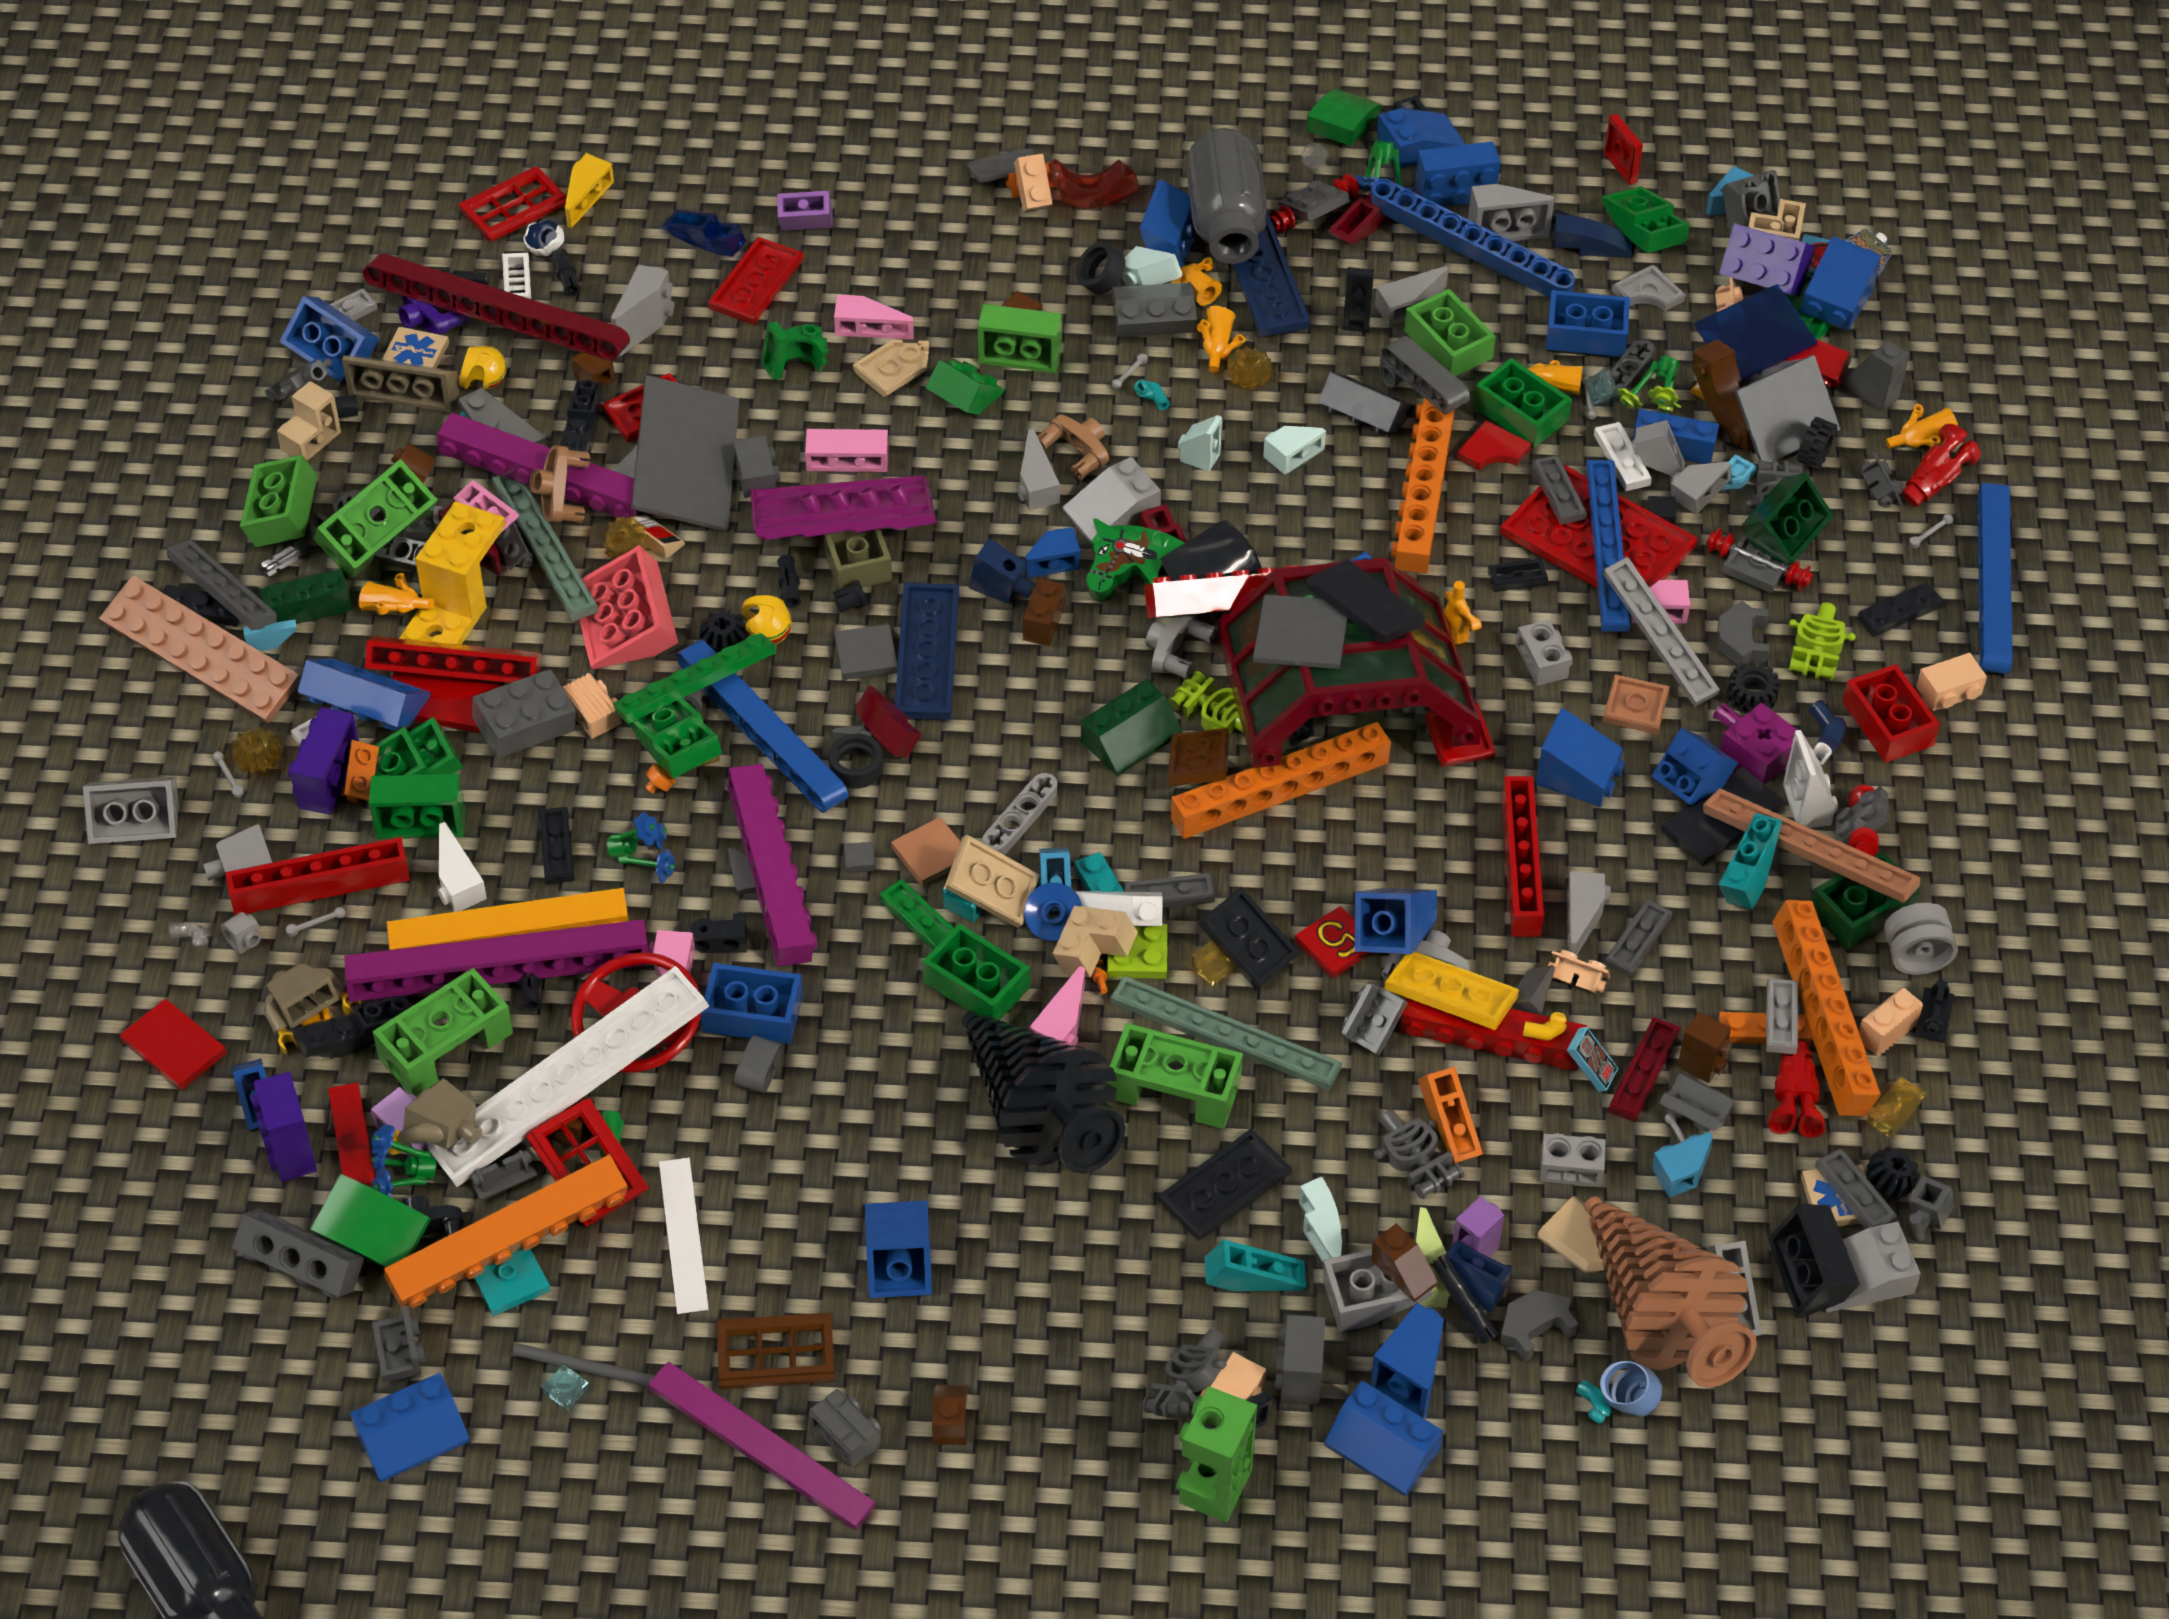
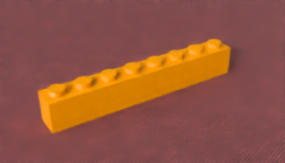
[387,888,628,950]

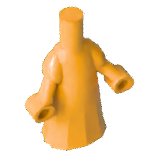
[1171,257,1222,306]
[1196,306,1246,372]
[1527,360,1583,395]
[1885,403,1959,449]
[359,573,434,615]
[1444,581,1482,644]

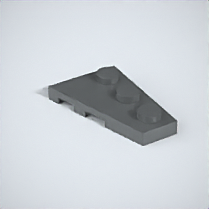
[458,388,546,445]

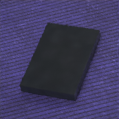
[1197,887,1300,990]

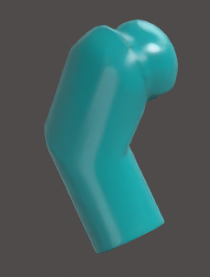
[1134,379,1170,410]
[1576,1379,1611,1424]

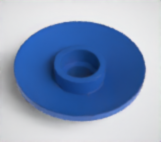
[1024,882,1083,941]

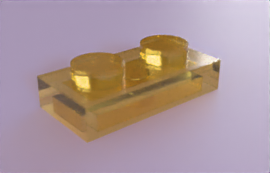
[1866,1076,1926,1138]

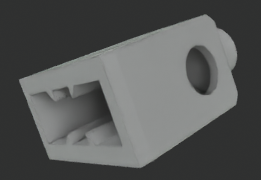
[203,824,272,881]

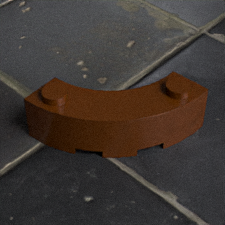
[1692,339,1754,452]

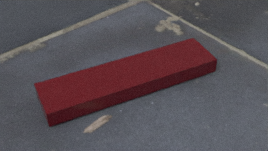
[1608,1016,1681,1123]

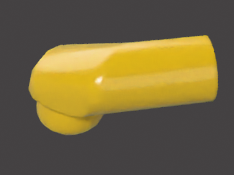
[1523,1012,1567,1041]

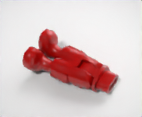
[1902,423,1981,508]
[1768,1041,1825,1138]

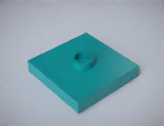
[473,1248,551,1316]

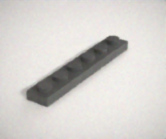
[167,540,277,631]

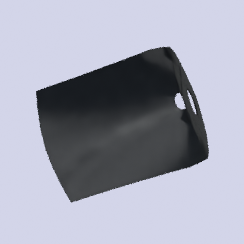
[1160,520,1262,620]

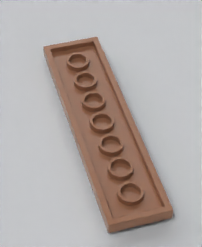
[99,575,301,724]

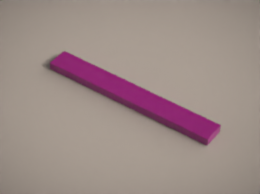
[648,1361,875,1531]

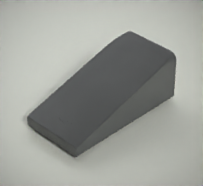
[1511,965,1555,1015]

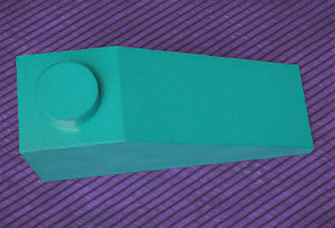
[1204,1239,1307,1291]

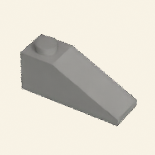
[1017,428,1060,511]
[1567,872,1611,955]
[1706,1241,1762,1336]

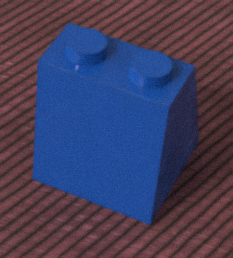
[1800,236,1882,331]
[1536,708,1625,807]
[1355,888,1437,954]
[865,1200,932,1298]
[1370,1302,1444,1419]

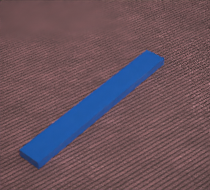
[1586,460,1630,632]

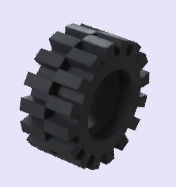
[1797,417,1838,470]
[1727,662,1781,714]

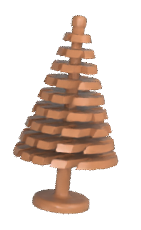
[1585,1196,1757,1388]

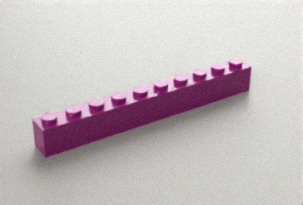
[344,919,648,1002]

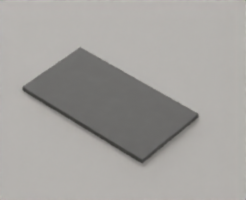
[631,375,739,532]

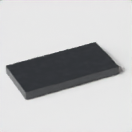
[1306,559,1426,644]
[1661,767,1784,866]
[1158,1129,1292,1241]

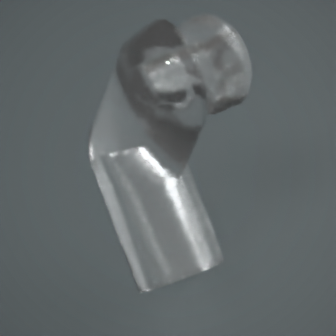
[169,922,209,946]

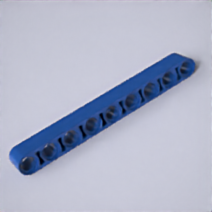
[1370,179,1575,298]
[1978,482,2012,674]
[676,639,849,813]

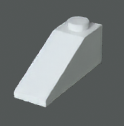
[438,822,487,912]
[1075,891,1163,926]

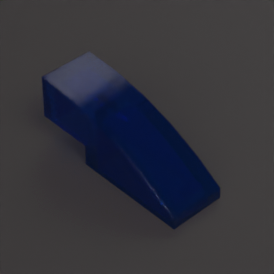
[662,210,746,257]

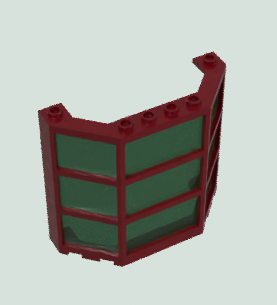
[1219,558,1481,768]

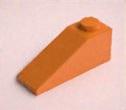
[1418,1066,1483,1164]

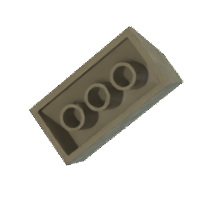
[342,355,461,412]

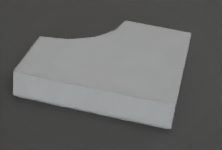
[1612,265,1686,311]

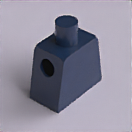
[969,539,1036,603]

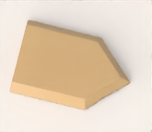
[852,339,930,397]
[1536,1196,1606,1273]

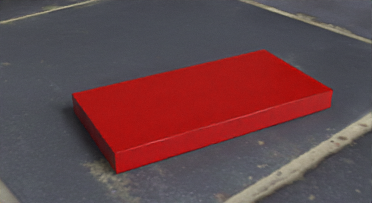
[708,237,804,325]
[391,671,504,733]

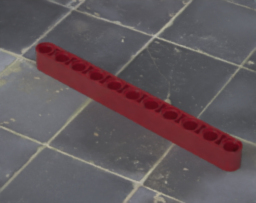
[363,253,630,360]

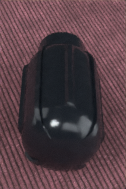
[118,1481,263,1619]

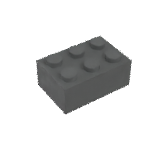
[472,669,576,759]

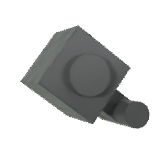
[1909,1175,1955,1242]

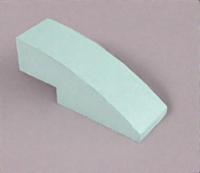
[1299,1177,1342,1261]

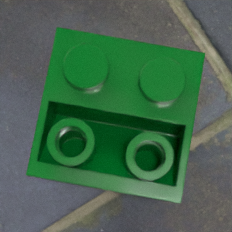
[926,358,1005,415]

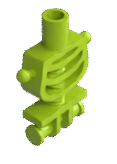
[1789,602,1856,681]
[1168,671,1260,735]

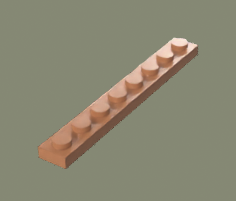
[1703,788,1920,903]

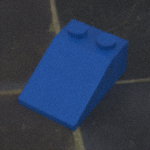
[1377,108,1466,169]

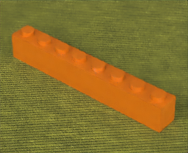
[384,1154,628,1309]

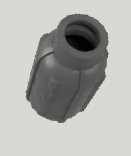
[1186,127,1267,264]

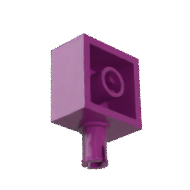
[1713,703,1805,784]

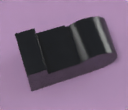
[690,913,748,953]

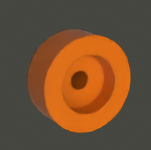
[645,763,676,794]

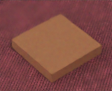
[1602,675,1670,735]
[891,817,961,887]

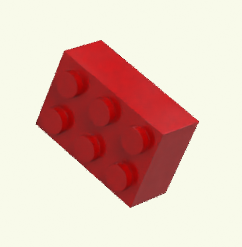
[1842,664,1940,763]

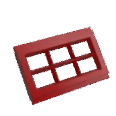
[458,166,567,242]
[526,1098,649,1228]

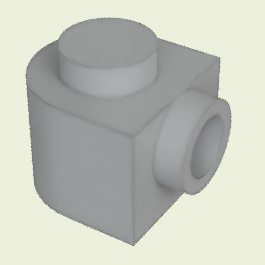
[220,912,261,955]

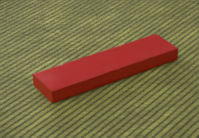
[328,1082,375,1188]

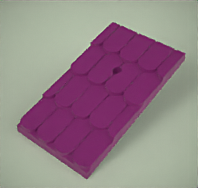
[750,475,937,540]

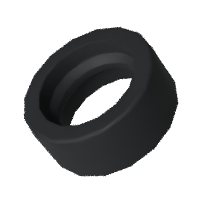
[1076,242,1126,294]
[829,733,883,789]

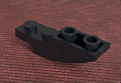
[559,380,603,460]
[293,995,413,1059]

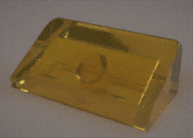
[1192,941,1236,985]

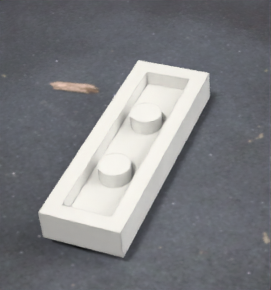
[1594,422,1652,492]

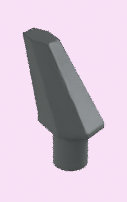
[831,726,877,740]

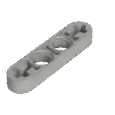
[982,773,1057,855]

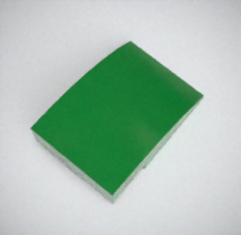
[1306,89,1382,146]
[1601,186,1690,253]
[629,698,722,779]
[374,717,464,776]
[310,1174,431,1268]

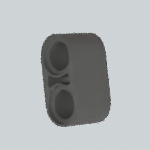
[734,1035,783,1093]

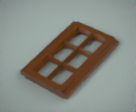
[717,1312,835,1389]

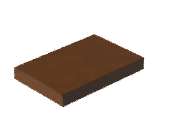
[1168,728,1230,786]

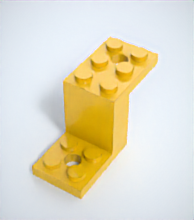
[399,501,506,645]

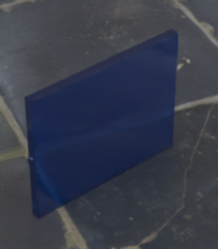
[1694,284,1818,380]

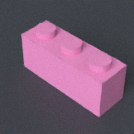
[805,429,889,472]

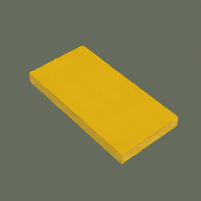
[1384,951,1519,1030]

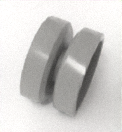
[1884,903,1958,975]

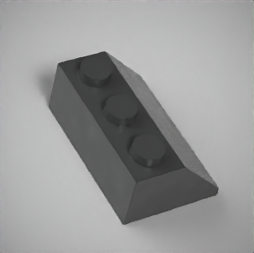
[1112,282,1197,337]

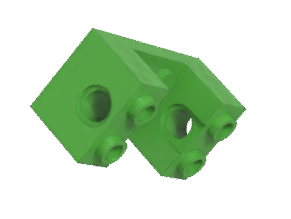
[314,459,438,579]
[373,968,513,1096]
[1108,1023,1243,1129]
[1176,1386,1257,1522]

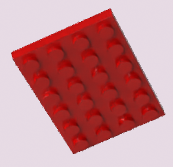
[1500,463,1698,588]

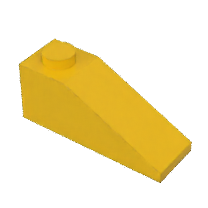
[565,153,614,228]

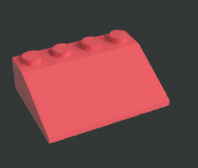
[579,545,678,669]

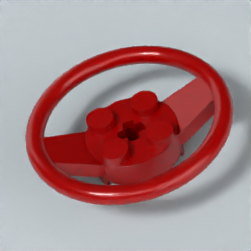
[571,952,701,1073]

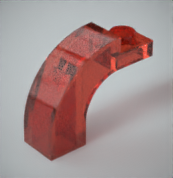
[1048,159,1140,208]

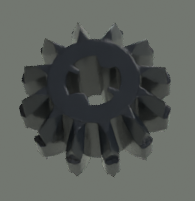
[699,609,747,653]
[1865,1146,1921,1200]

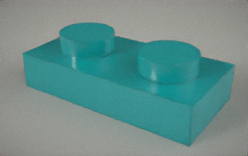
[1074,852,1124,892]

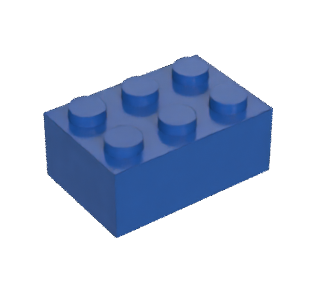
[1415,141,1500,206]
[1546,290,1630,357]
[701,963,803,1044]

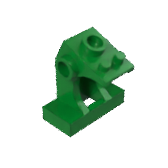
[761,321,829,380]

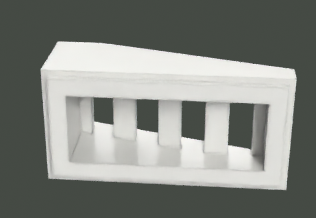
[502,253,531,299]

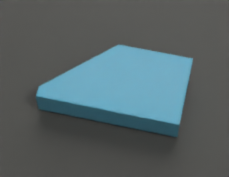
[1721,454,1758,490]
[243,620,297,651]

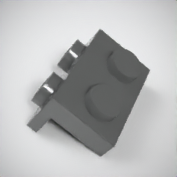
[1341,982,1408,1055]
[1659,1073,1734,1132]
[372,1305,425,1383]

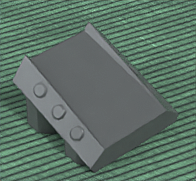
[1720,170,1780,231]

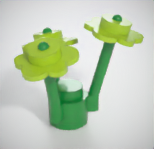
[1617,356,1682,413]

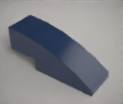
[1554,214,1631,258]

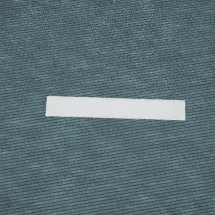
[659,1157,709,1314]

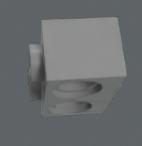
[1516,620,1573,686]
[1539,1133,1606,1187]

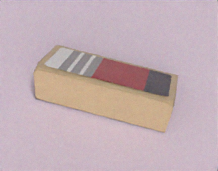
[626,515,685,560]

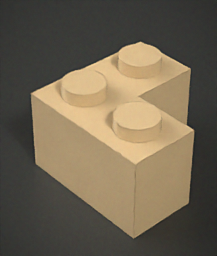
[1749,199,1806,241]
[277,381,341,461]
[1052,906,1138,978]

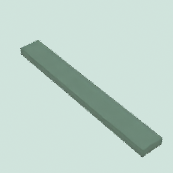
[492,475,598,621]
[1111,976,1342,1090]

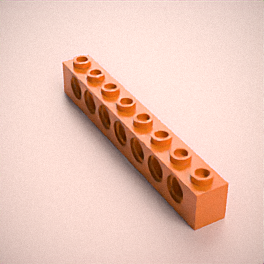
[1391,398,1455,574]
[1171,722,1391,839]
[1772,900,1881,1116]

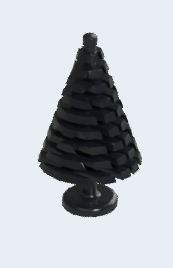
[962,1011,1126,1174]

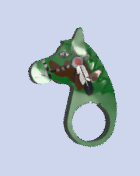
[1086,518,1185,602]

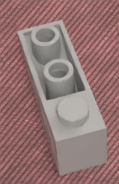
[1375,266,1449,326]

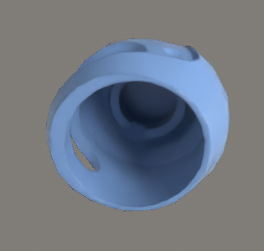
[1600,1361,1662,1418]

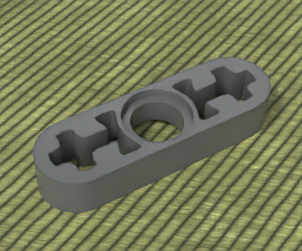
[1604,340,1655,398]

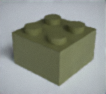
[824,529,892,590]

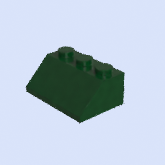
[1740,472,1834,566]
[258,567,352,624]
[1081,678,1183,776]

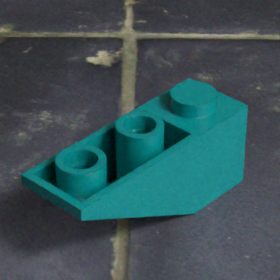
[1719,813,1782,910]

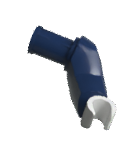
[1808,700,1847,765]

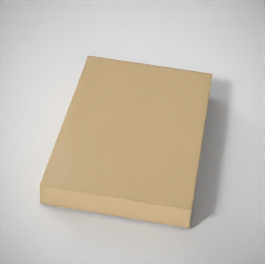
[944,835,1040,928]

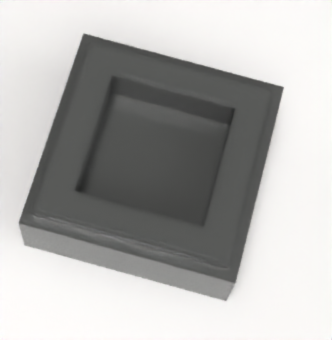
[844,842,875,873]

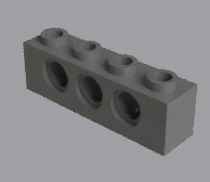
[232,1209,364,1298]

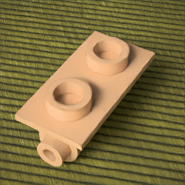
[1715,277,1745,332]
[1548,950,1610,994]

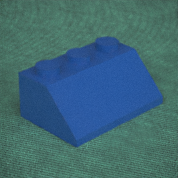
[1139,180,1196,267]
[279,296,379,383]
[1633,409,1720,464]
[350,1372,470,1482]
[1324,1381,1443,1496]

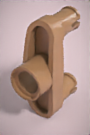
[1037,414,1109,481]
[529,445,590,523]

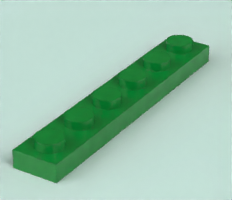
[613,632,776,724]

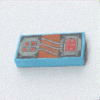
[1567,1027,1619,1091]

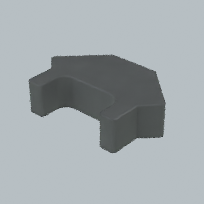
[1717,601,1769,667]
[1500,1290,1578,1362]

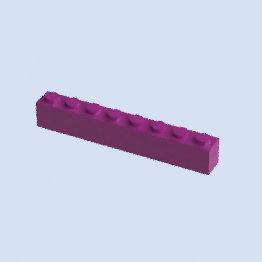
[437,413,643,521]
[727,764,817,967]

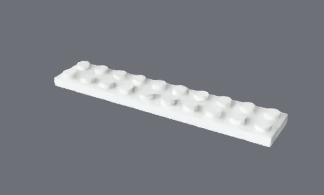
[425,966,709,1187]

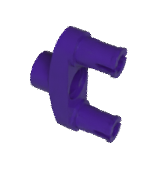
[398,295,468,335]

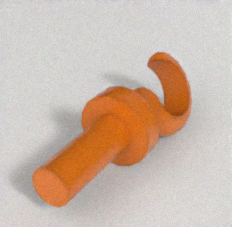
[1092,959,1108,994]

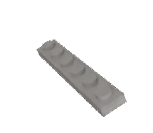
[1603,557,1720,707]

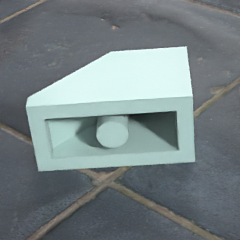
[1122,246,1183,286]
[1178,415,1222,472]
[1263,426,1326,475]

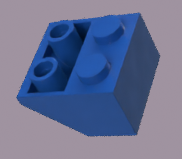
[1651,728,1738,805]

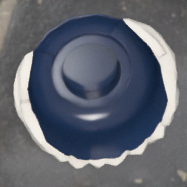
[524,220,564,256]

